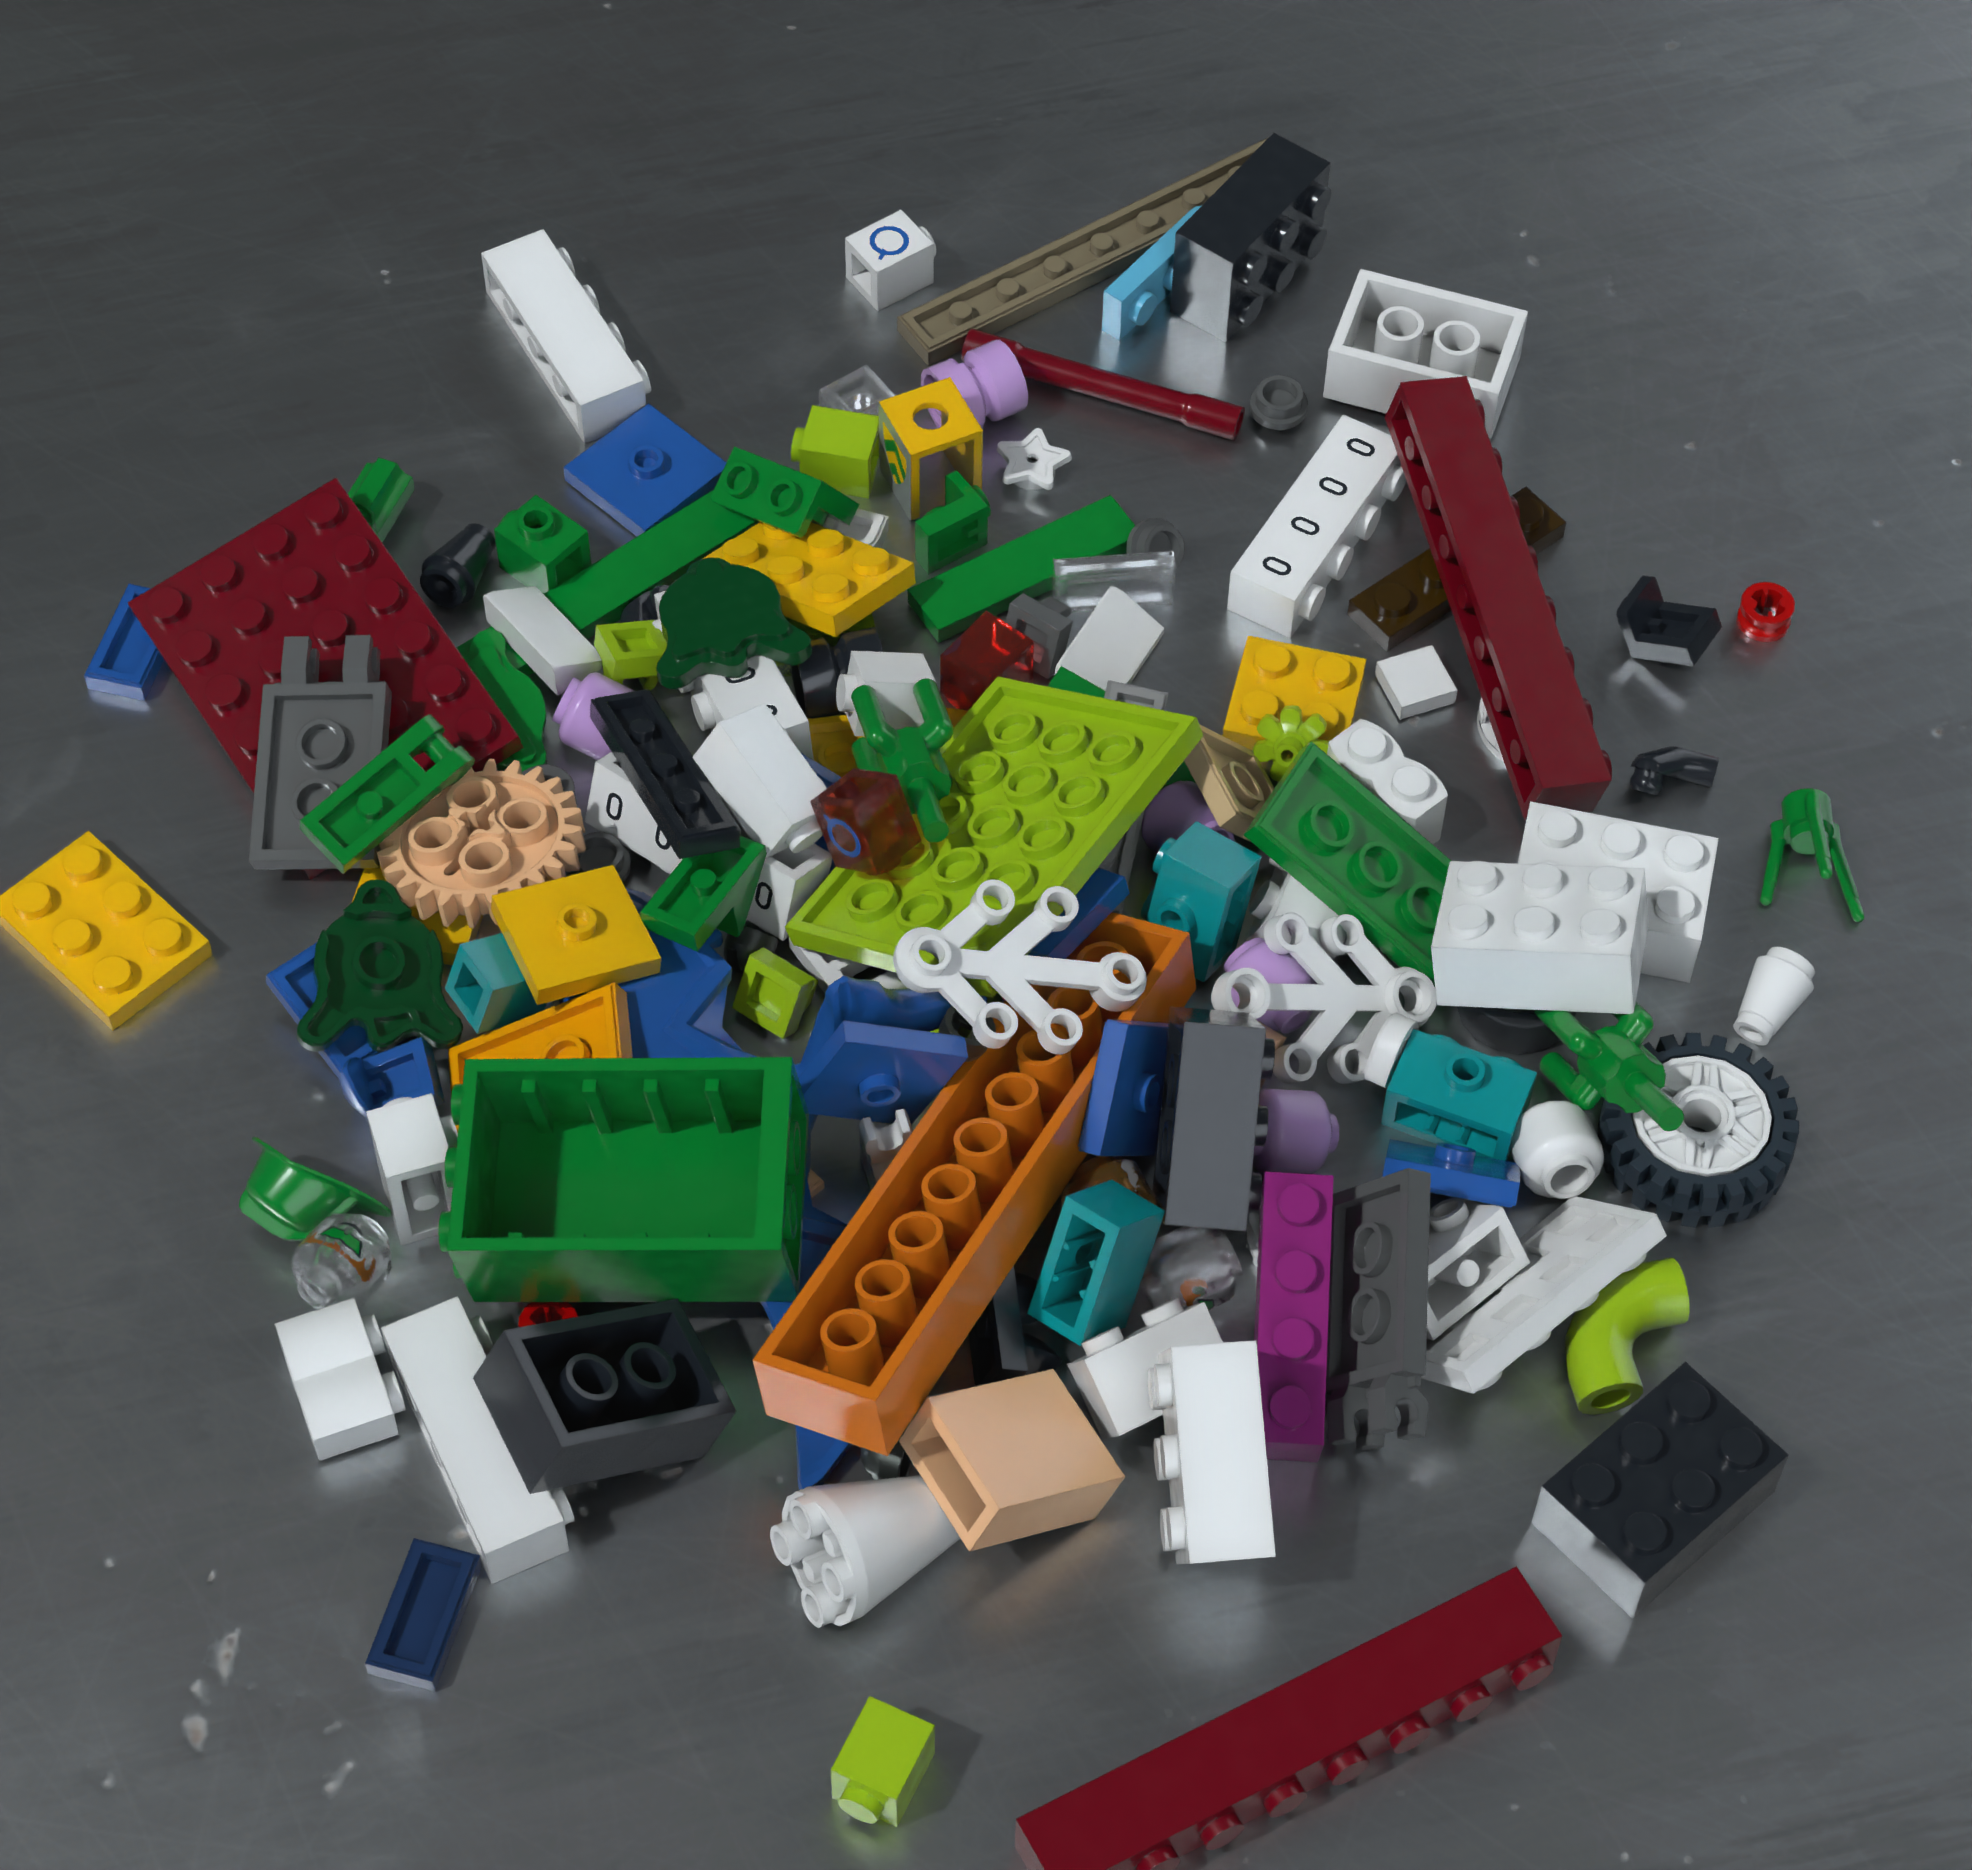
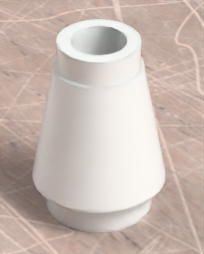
[1733,947,1815,1045]

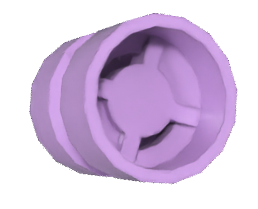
[921,340,1028,428]

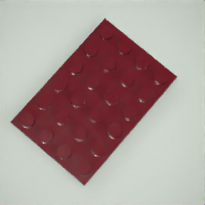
[128,478,523,880]

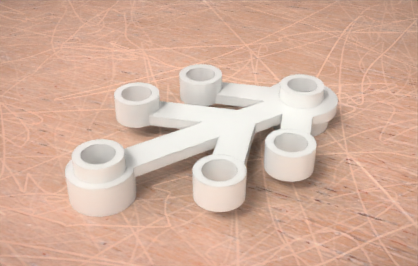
[893,879,1147,1055]
[1211,913,1437,1084]

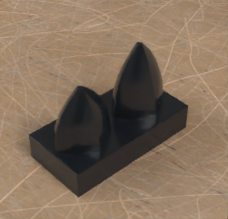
[969,1266,1062,1387]

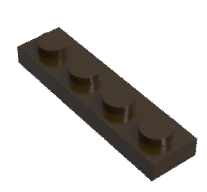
[1347,486,1566,652]

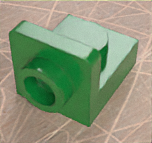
[915,470,991,575]

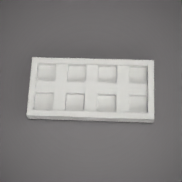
[1421,1196,1667,1394]

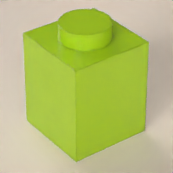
[791,405,880,499]
[831,1696,935,1827]

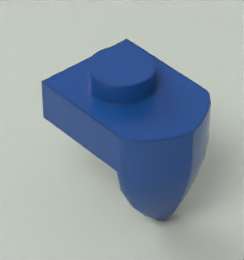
[340,1037,445,1121]

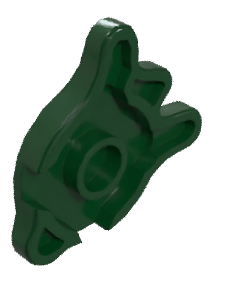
[656,558,812,689]
[296,879,463,1052]

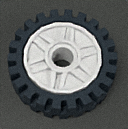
[1598,1033,1799,1228]

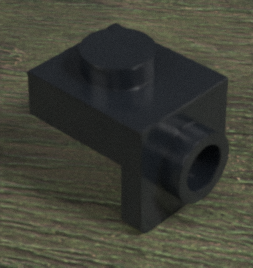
[1616,575,1722,666]

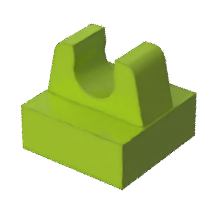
[594,620,667,690]
[732,947,818,1039]

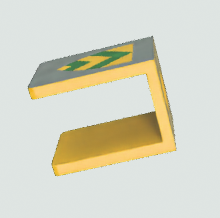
[879,377,983,521]

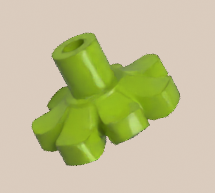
[1253,705,1329,782]

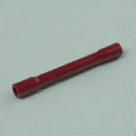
[961,328,1245,441]

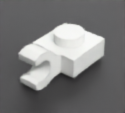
[859,1109,913,1192]

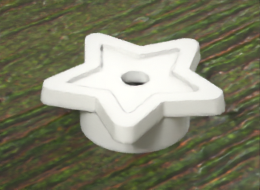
[996,428,1072,490]

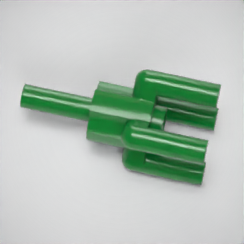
[851,678,954,843]
[1535,1002,1684,1131]

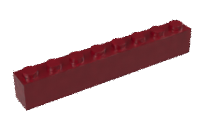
[1385,376,1612,820]
[1015,1566,1562,1870]

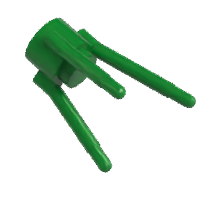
[1760,788,1865,922]

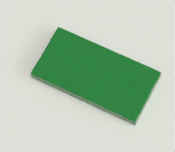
[1244,741,1452,987]

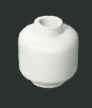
[1510,1101,1604,1199]

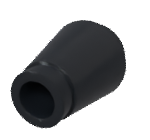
[420,523,496,608]

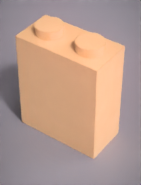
[899,1369,1125,1552]

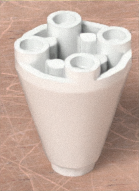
[770,1475,961,1628]

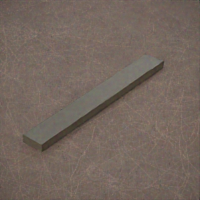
[897,138,1268,366]

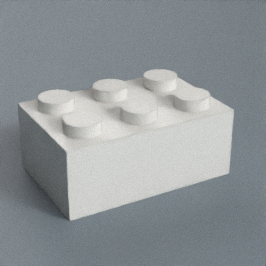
[1323,269,1528,441]
[1517,801,1719,983]
[1431,861,1648,1014]
[1148,1340,1276,1565]

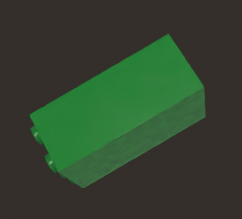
[438,1057,809,1302]

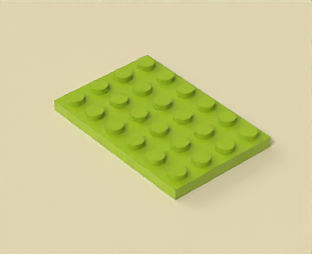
[785,676,1203,998]

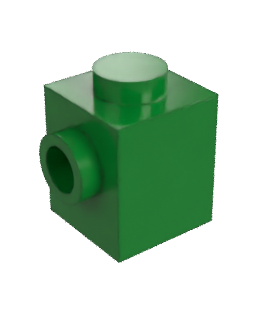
[494,495,592,594]

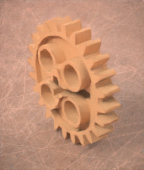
[377,759,586,928]

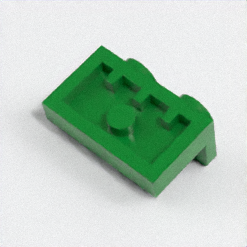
[711,446,860,538]

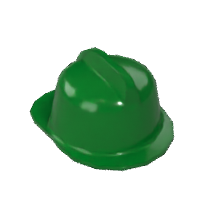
[239,1136,392,1241]

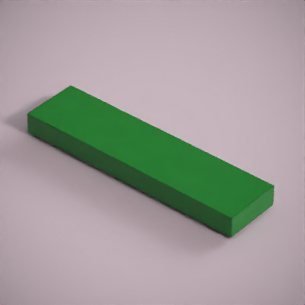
[907,495,1135,643]

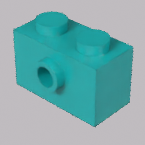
[1140,821,1262,982]
[1381,1029,1537,1161]
[1027,1179,1165,1346]

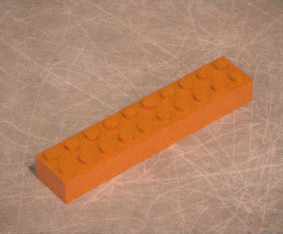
[752,912,1196,1456]

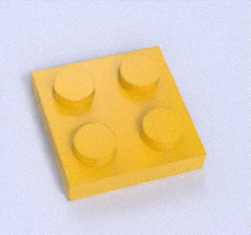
[1222,636,1367,750]

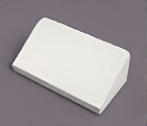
[1055,585,1165,691]
[483,586,602,696]

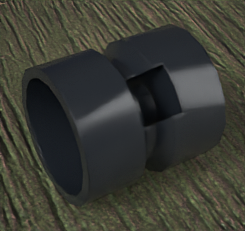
[790,627,883,719]

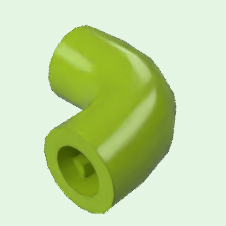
[1564,1257,1690,1415]

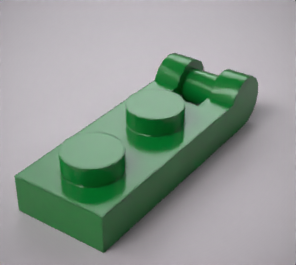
[299,714,475,874]

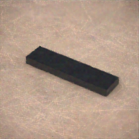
[590,689,741,859]

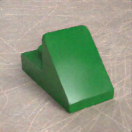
[640,835,767,952]

